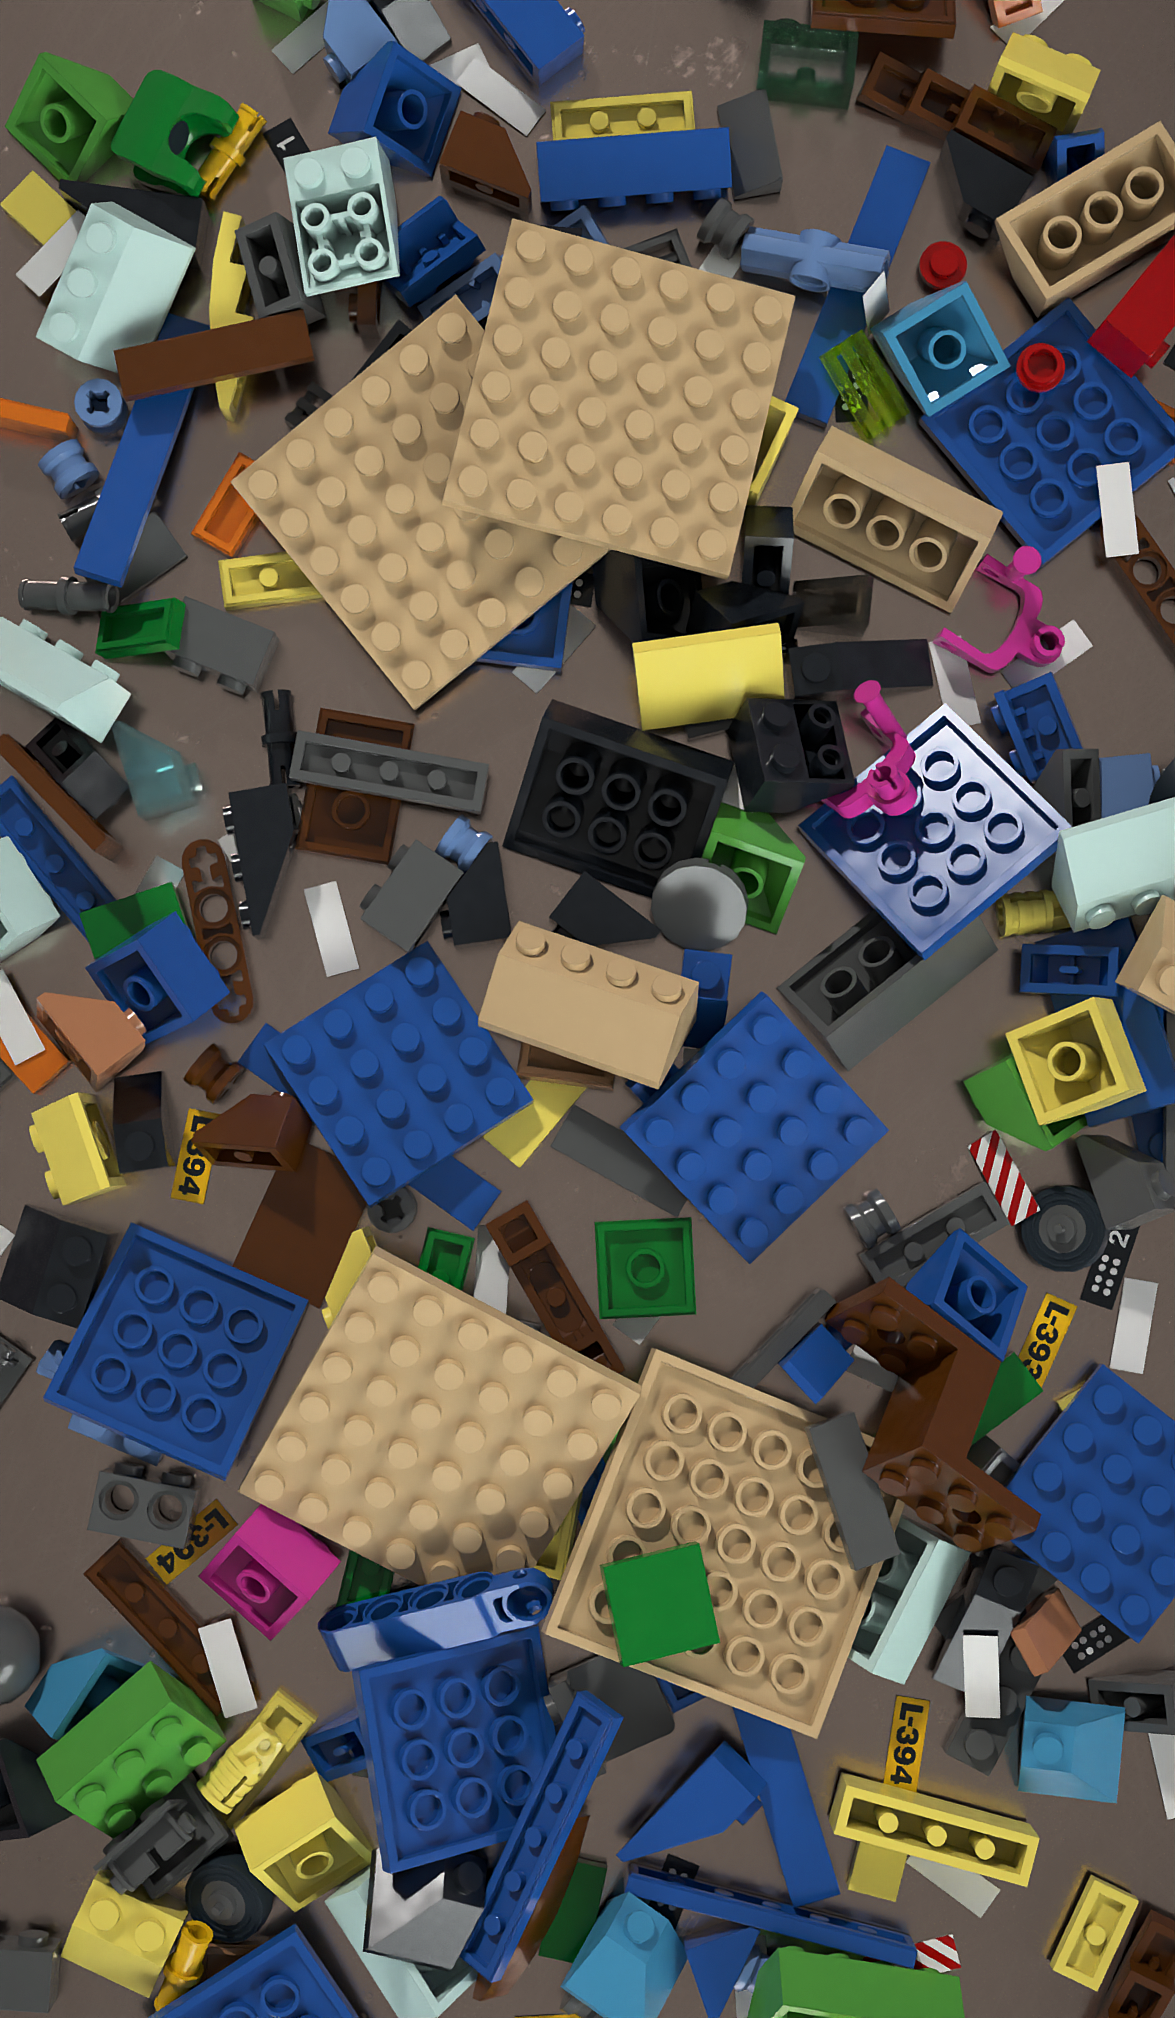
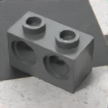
[87,1461,202,1549]

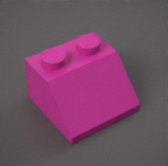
[198,1504,341,1641]

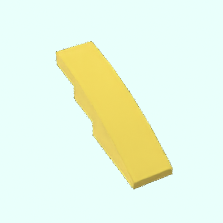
[209,211,255,422]

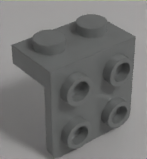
[543,1655,675,1778]

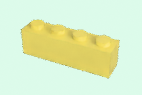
[829,1772,1040,1887]

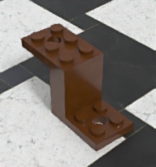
[825,1277,1041,1554]

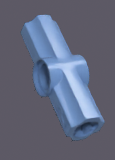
[740,226,891,293]

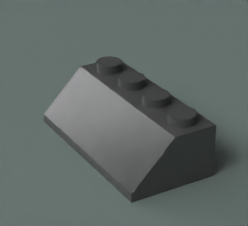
[777,909,998,1071]

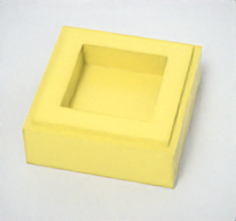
[847,1841,908,1902]

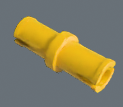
[198,103,267,202]
[154,1920,213,2011]

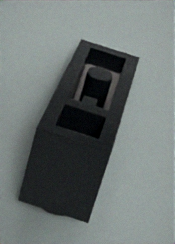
[59,179,209,272]
[784,639,934,701]
[931,1545,1040,1692]

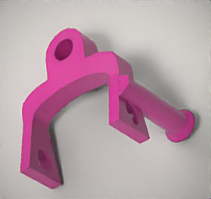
[932,546,1065,673]
[821,680,917,819]

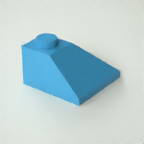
[870,281,1011,417]
[25,1648,176,1740]
[1018,1696,1125,1804]
[560,1892,688,2018]

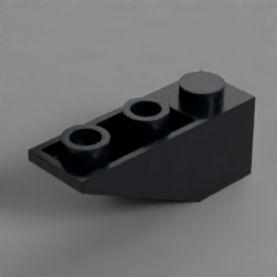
[223,783,298,940]

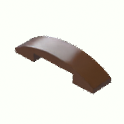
[485,1200,626,1374]

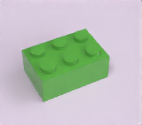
[36,1661,227,1839]

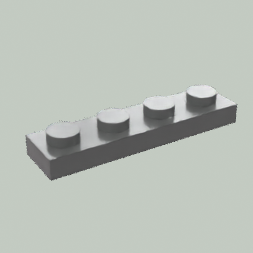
[289,730,489,814]

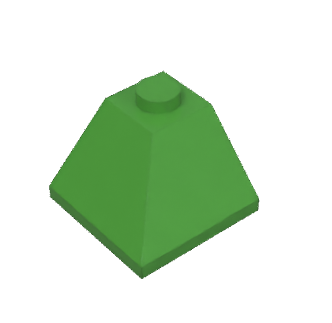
[5,52,133,182]
[702,802,806,934]
[963,1054,1088,1151]

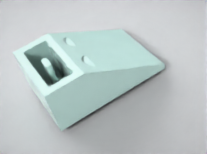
[283,137,400,297]

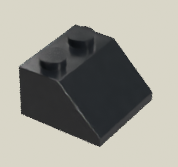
[0,1204,119,1329]

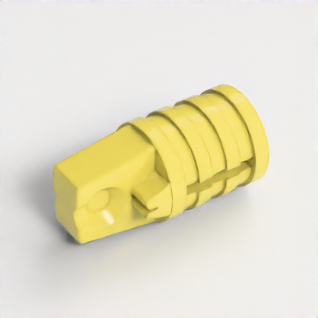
[996,889,1071,937]
[196,1722,284,1814]

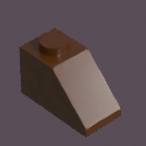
[439,111,532,215]
[191,1092,313,1172]

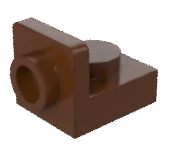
[335,280,382,339]

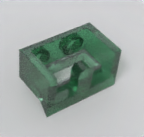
[756,18,859,110]

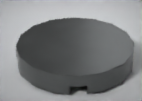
[651,858,749,951]

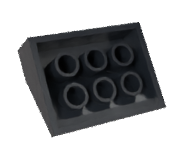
[502,699,734,898]

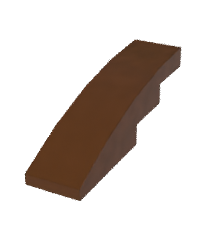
[856,51,1058,174]
[472,1812,590,2001]
[1095,1910,1175,2018]

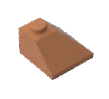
[36,992,147,1092]

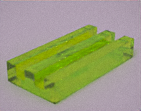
[819,329,911,440]

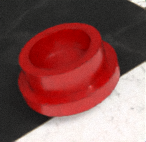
[919,241,967,290]
[1016,343,1065,393]

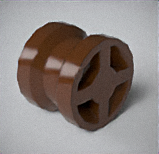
[183,1043,244,1105]

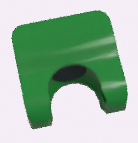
[111,70,240,197]

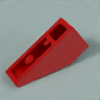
[1087,234,1175,378]

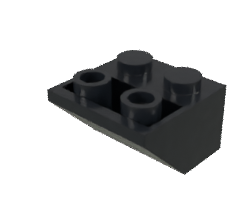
[728,698,855,813]

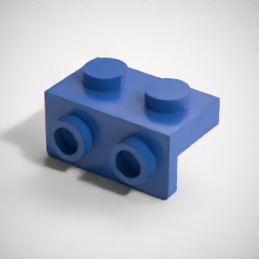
[383,196,486,307]
[991,672,1084,784]

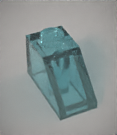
[111,720,204,821]

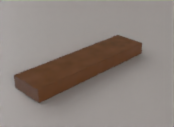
[113,309,315,402]
[83,1538,254,1716]

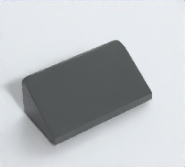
[717,89,783,200]
[84,511,188,605]

